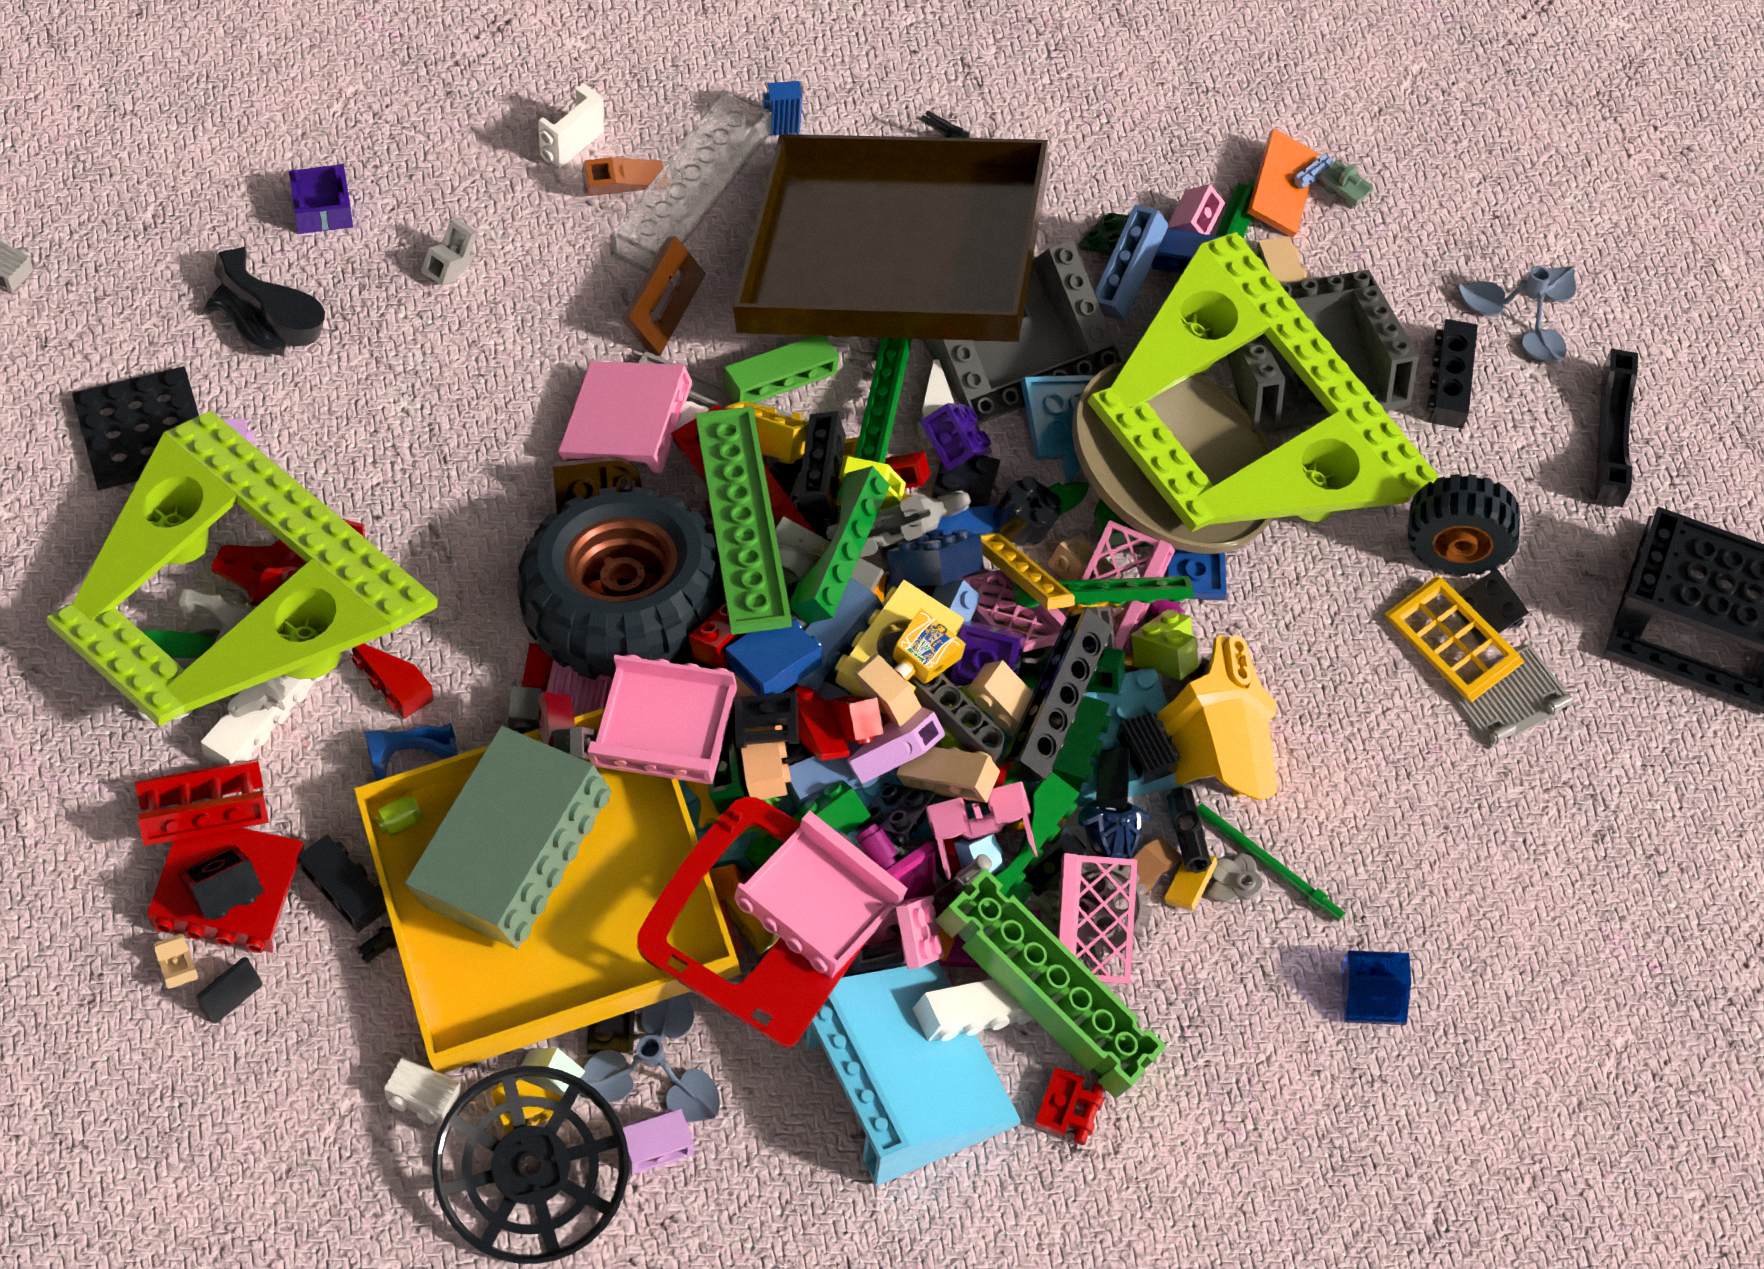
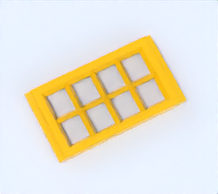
[1385,575,1524,703]

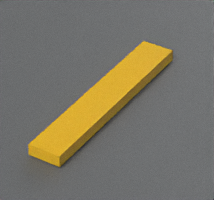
[981,532,1075,610]

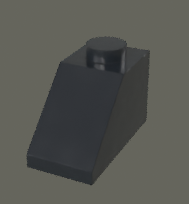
[1022,825,1086,897]

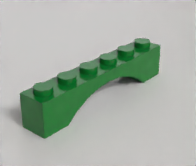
[789,466,890,624]
[949,772,1080,905]

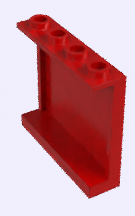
[147,828,305,953]

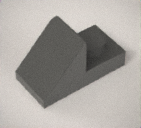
[553,727,597,760]

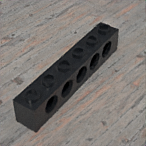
[1001,608,1113,783]

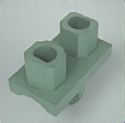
[1319,159,1374,209]

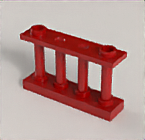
[135,759,269,846]

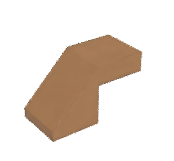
[1120,836,1182,895]

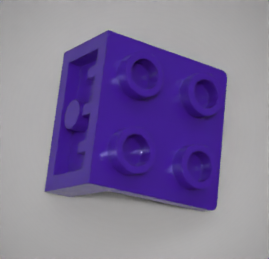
[920,403,992,470]

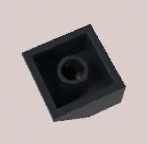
[178,845,264,920]

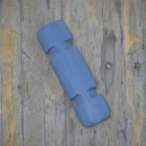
[1293,155,1333,189]

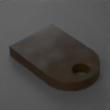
[552,457,642,515]

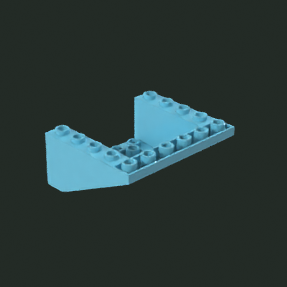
[802,960,1021,1186]

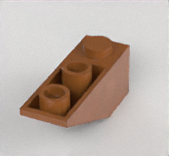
[582,157,666,196]

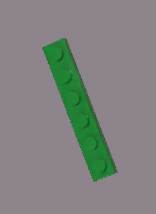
[1013,576,1193,608]

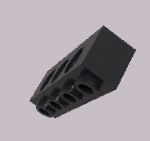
[1427,319,1478,429]
[797,411,846,521]

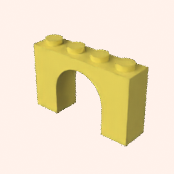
[835,580,964,717]

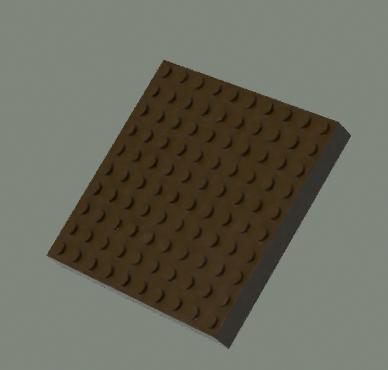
[733,134,1049,342]

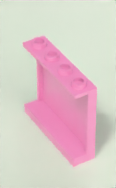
[558,361,692,473]
[588,654,737,785]
[734,811,907,979]

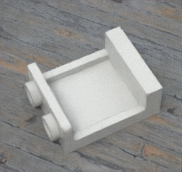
[538,83,604,169]

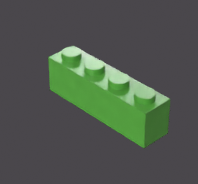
[722,336,839,403]

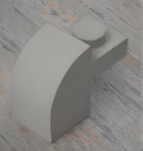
[420,218,478,285]

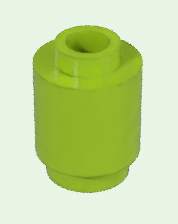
[374,795,423,836]

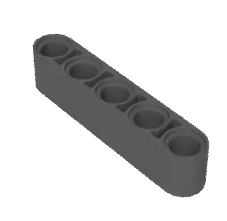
[892,658,1004,763]

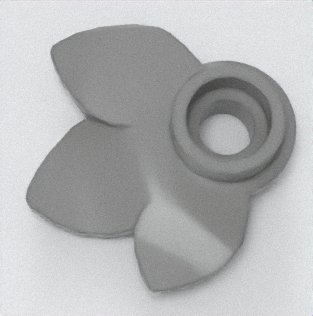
[1206,852,1262,903]

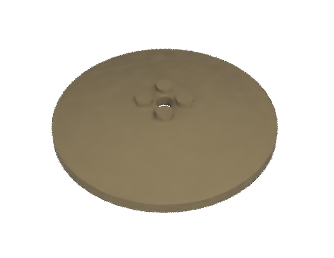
[1072,361,1273,554]

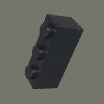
[298,834,387,933]

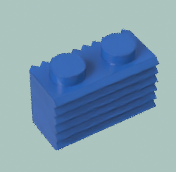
[761,81,802,136]

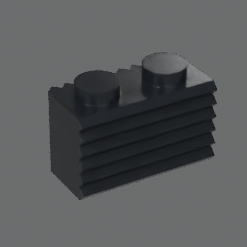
[1116,712,1180,785]

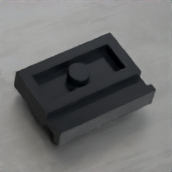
[587,1010,635,1055]

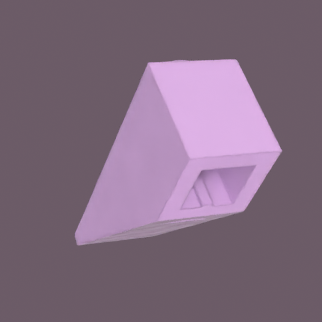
[847,706,946,784]

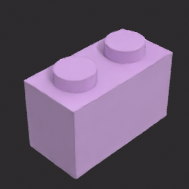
[623,1109,694,1175]

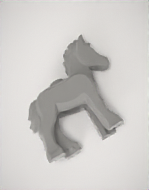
[826,490,971,558]
[172,588,286,717]

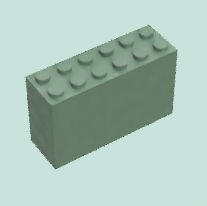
[405,725,611,950]

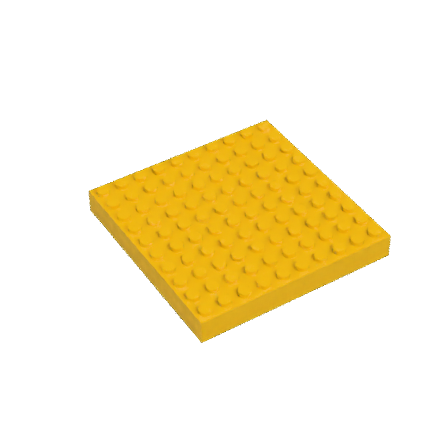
[354,708,742,1074]

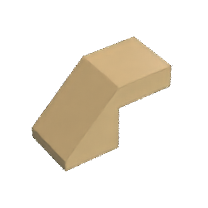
[854,653,922,727]

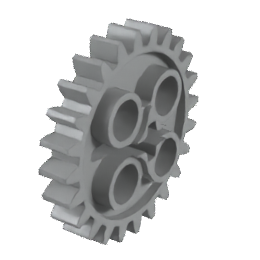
[1051,863,1152,959]

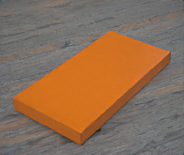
[1247,128,1318,238]

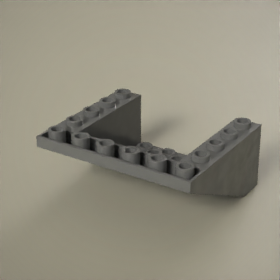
[921,240,1122,425]
[1227,270,1419,433]

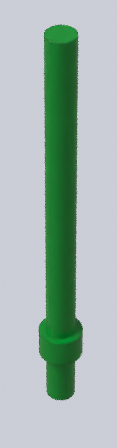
[1197,803,1346,922]

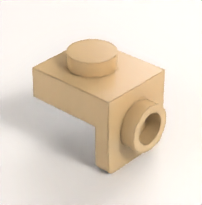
[153,934,199,989]

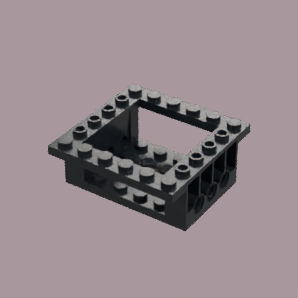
[1603,506,1764,713]

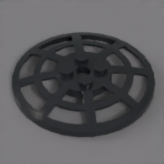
[432,1066,629,1264]

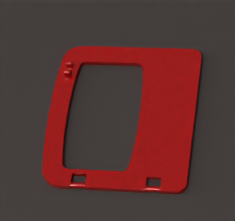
[637,797,868,1048]

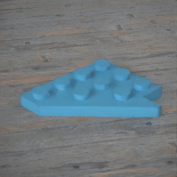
[1021,375,1096,481]

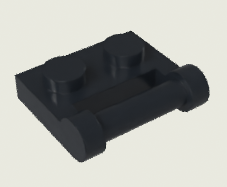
[735,692,799,749]

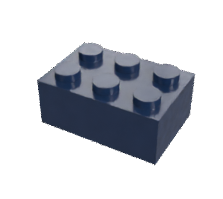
[887,529,984,586]

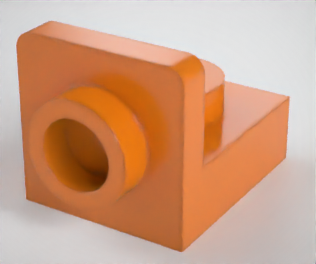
[709,864,754,900]

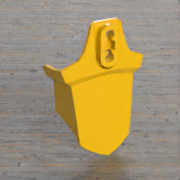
[1157,635,1277,800]

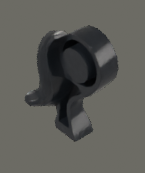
[204,247,325,356]

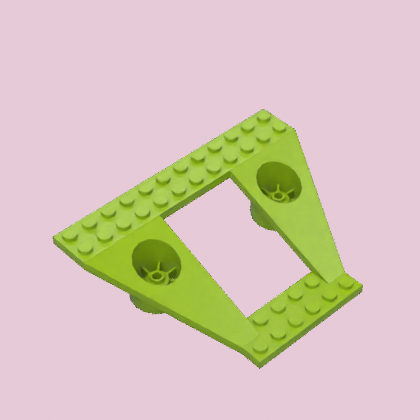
[1087,232,1440,532]
[47,411,438,727]

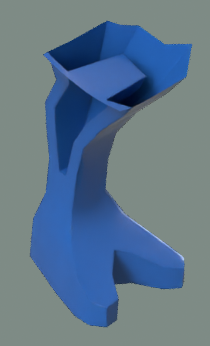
[364,723,458,781]

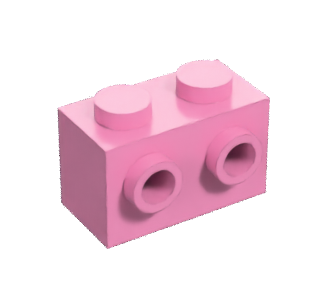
[1168,184,1225,235]

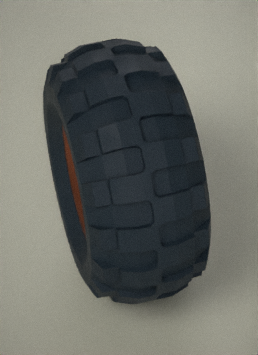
[516,487,726,680]

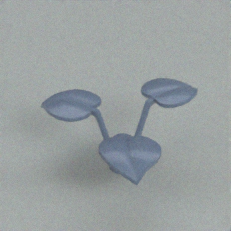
[1458,266,1576,363]
[580,994,720,1122]

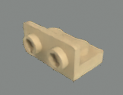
[1048,535,1117,581]

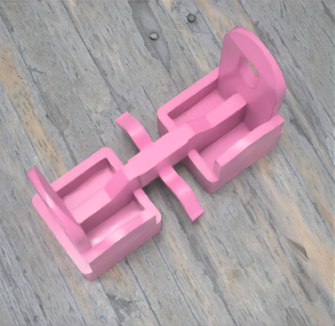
[925,782,1038,880]

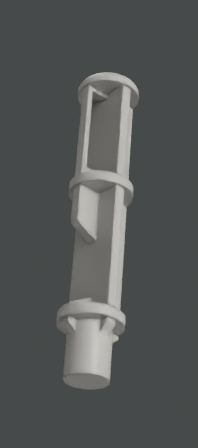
[931,854,992,905]

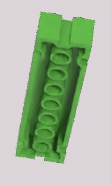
[934,868,1166,1099]

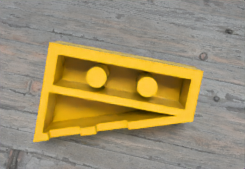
[725,401,809,464]

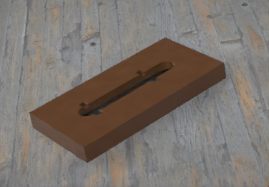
[621,236,706,356]

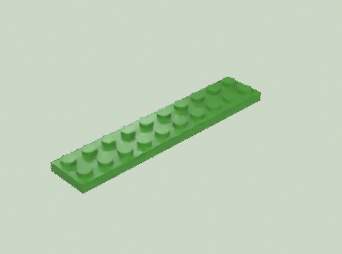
[696,406,792,635]

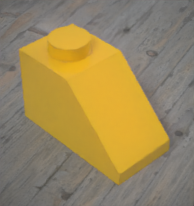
[490,1080,562,1135]

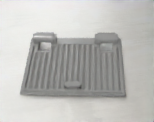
[1445,644,1575,749]

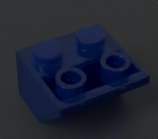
[1341,950,1411,1025]

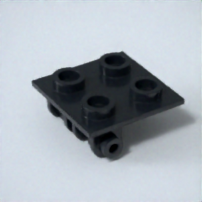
[1449,568,1529,644]
[857,783,936,847]

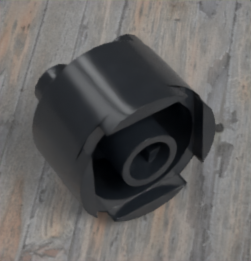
[994,476,1062,545]

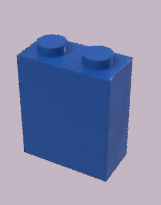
[725,618,823,695]

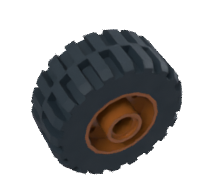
[1408,474,1520,576]

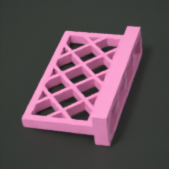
[1064,520,1175,654]
[957,570,1066,652]
[1057,853,1138,984]

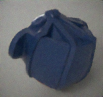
[1078,799,1152,859]

